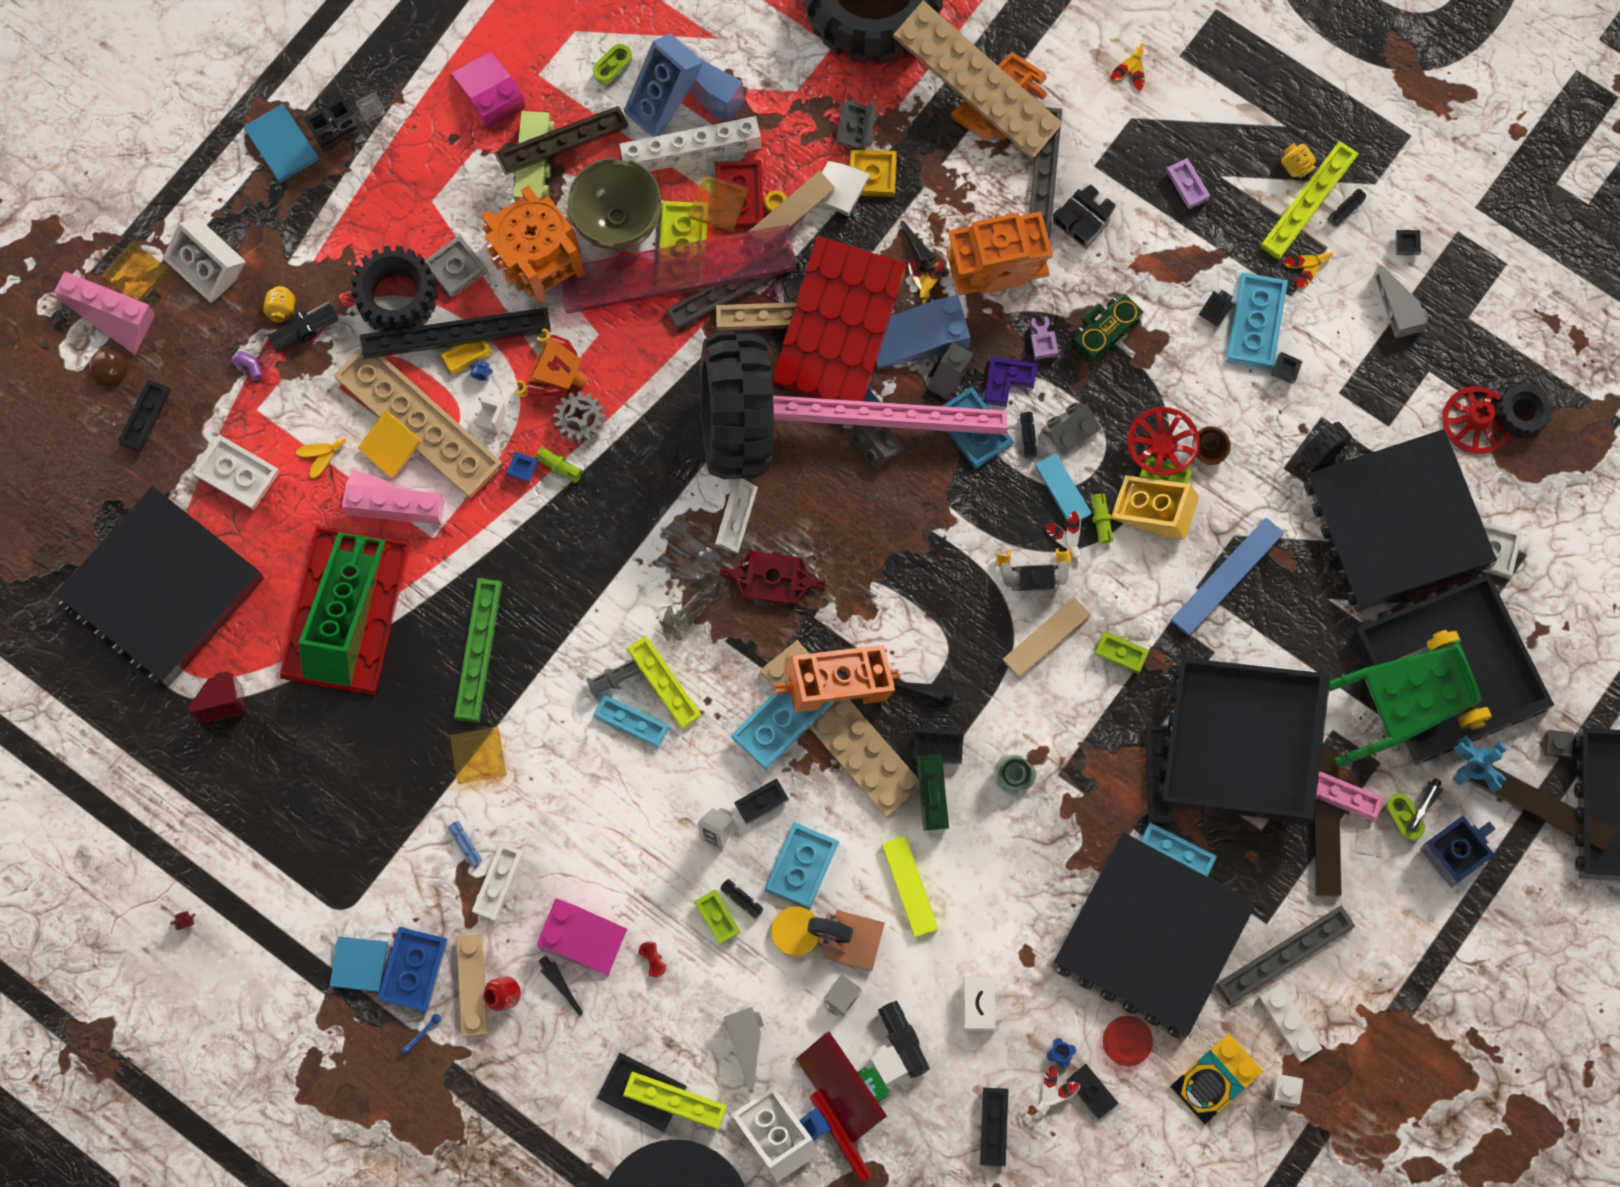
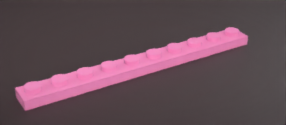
[773,396,1007,435]

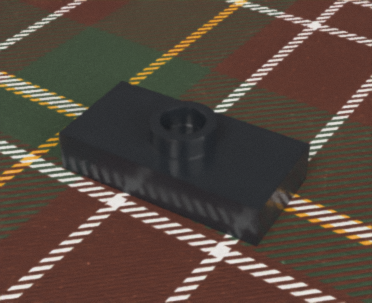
[734,778,789,825]
[1066,1064,1119,1120]

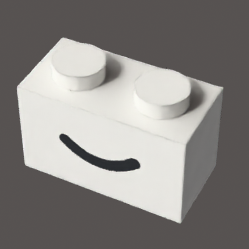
[963,978,1000,1032]

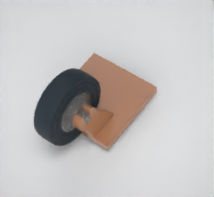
[807,910,885,971]

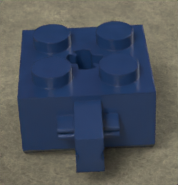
[1420,816,1495,888]

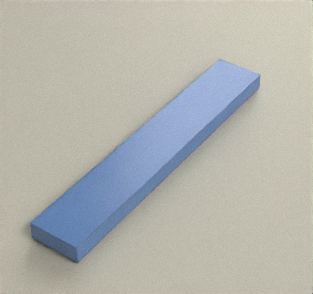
[1170,517,1284,637]

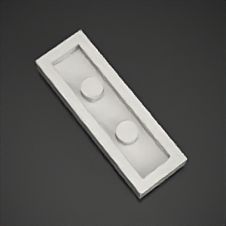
[715,479,758,554]
[472,842,524,922]
[1259,984,1322,1063]

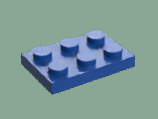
[378,927,448,1013]

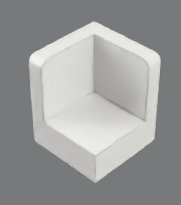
[475,397,507,434]

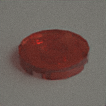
[1102,1015,1153,1067]

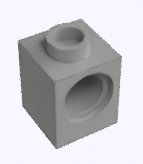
[823,974,862,1016]

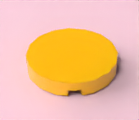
[771,906,820,957]

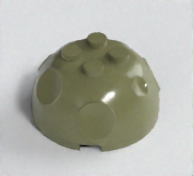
[568,157,662,251]

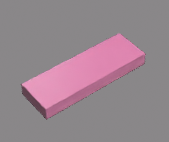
[1316,772,1383,821]

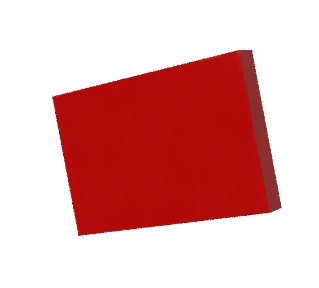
[715,160,764,229]

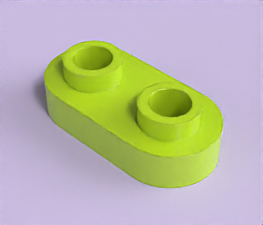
[593,44,632,84]
[1386,793,1425,841]

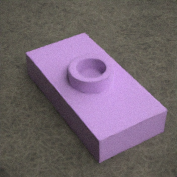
[1166,158,1210,209]

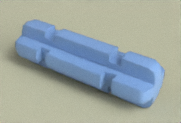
[448,821,482,867]

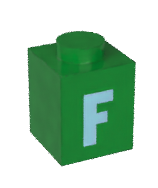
[858,1067,890,1103]

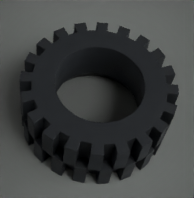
[351,245,438,332]

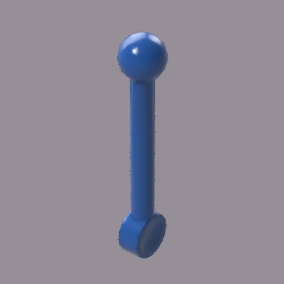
[401,1014,441,1056]

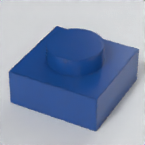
[507,452,538,484]
[799,1108,830,1141]

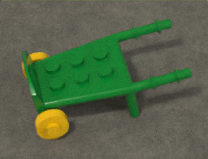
[1329,630,1492,767]

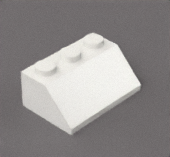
[163,217,246,303]

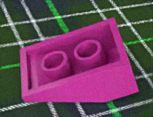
[451,51,525,128]
[536,898,627,976]

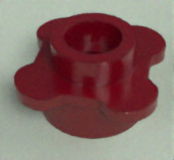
[170,911,196,930]

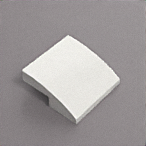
[817,161,870,216]

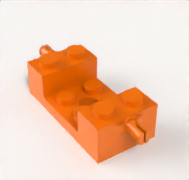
[773,645,900,712]

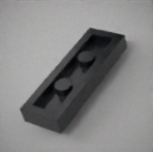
[117,379,171,453]
[980,1087,1009,1167]

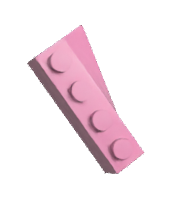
[54,271,155,356]
[342,469,445,525]

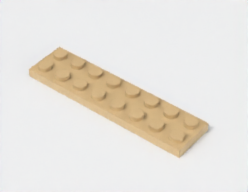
[892,0,1063,159]
[334,347,503,499]
[760,640,919,818]

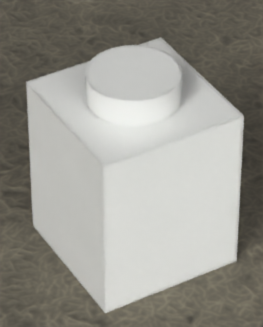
[870,1045,908,1086]
[1270,1074,1303,1107]

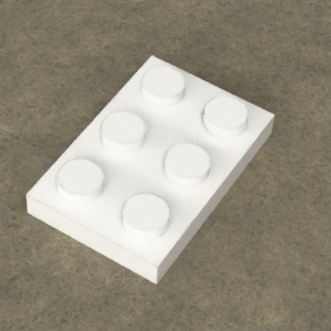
[192,435,280,511]

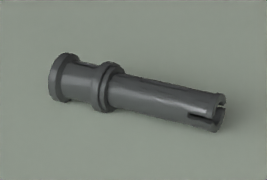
[586,660,641,698]

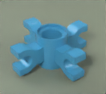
[1452,735,1507,793]

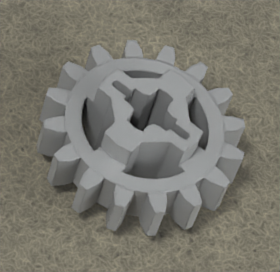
[553,391,606,444]

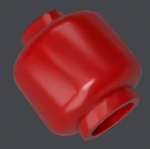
[483,976,521,1012]

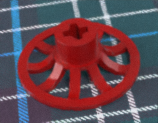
[1442,386,1511,454]
[1127,407,1200,476]

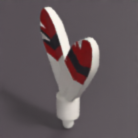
[1045,511,1081,564]
[1035,1065,1080,1119]

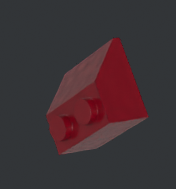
[188,672,247,724]

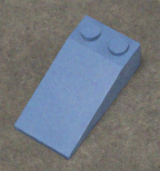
[624,33,703,137]
[689,59,744,122]
[876,295,970,369]

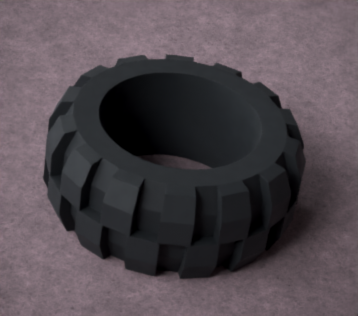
[804,0,943,64]
[700,331,774,480]

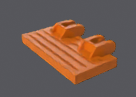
[951,52,1047,141]

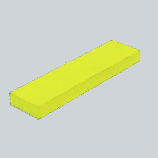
[626,635,701,729]
[882,836,938,938]
[623,1072,728,1131]

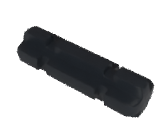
[1328,189,1367,226]
[1020,411,1037,458]
[720,879,763,919]

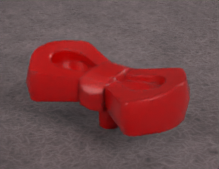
[638,941,667,978]

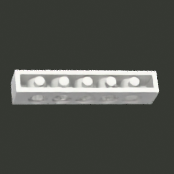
[620,116,761,171]

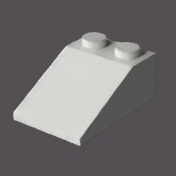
[731,1086,819,1182]

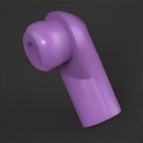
[231,351,263,380]

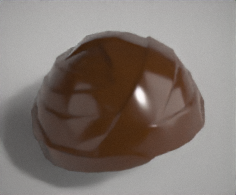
[89,348,127,386]
[1192,426,1231,465]

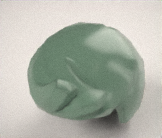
[994,755,1037,793]

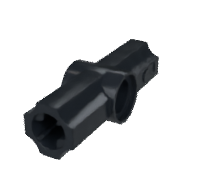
[266,301,339,353]
[878,1000,930,1079]

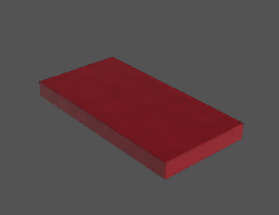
[796,1031,888,1143]

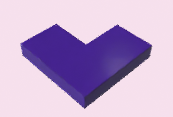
[984,357,1038,407]

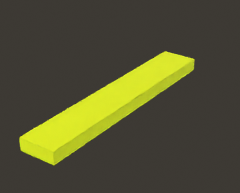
[1260,141,1359,260]

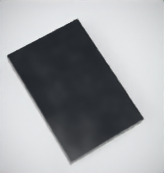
[596,1052,687,1133]

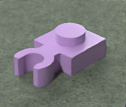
[1030,316,1059,360]

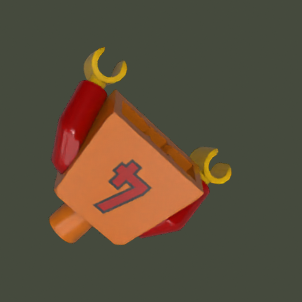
[514,329,588,397]

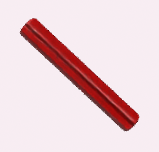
[810,1090,871,1183]

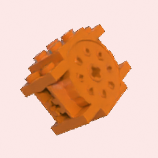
[481,185,586,303]
[947,211,1053,296]

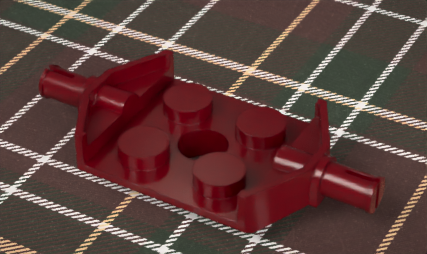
[719,551,826,607]

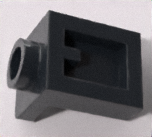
[1198,289,1236,327]

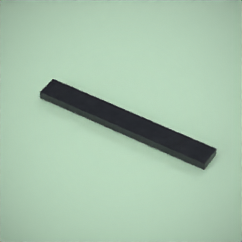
[360,307,551,359]

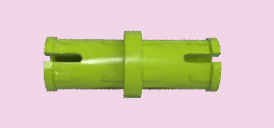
[535,447,583,483]
[1090,494,1114,544]

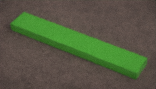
[454,578,502,723]

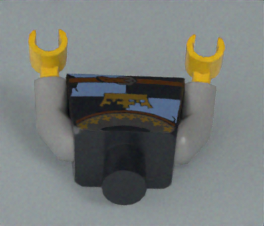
[996,548,1071,591]

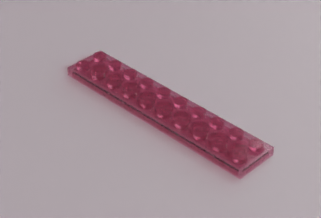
[561,224,797,314]

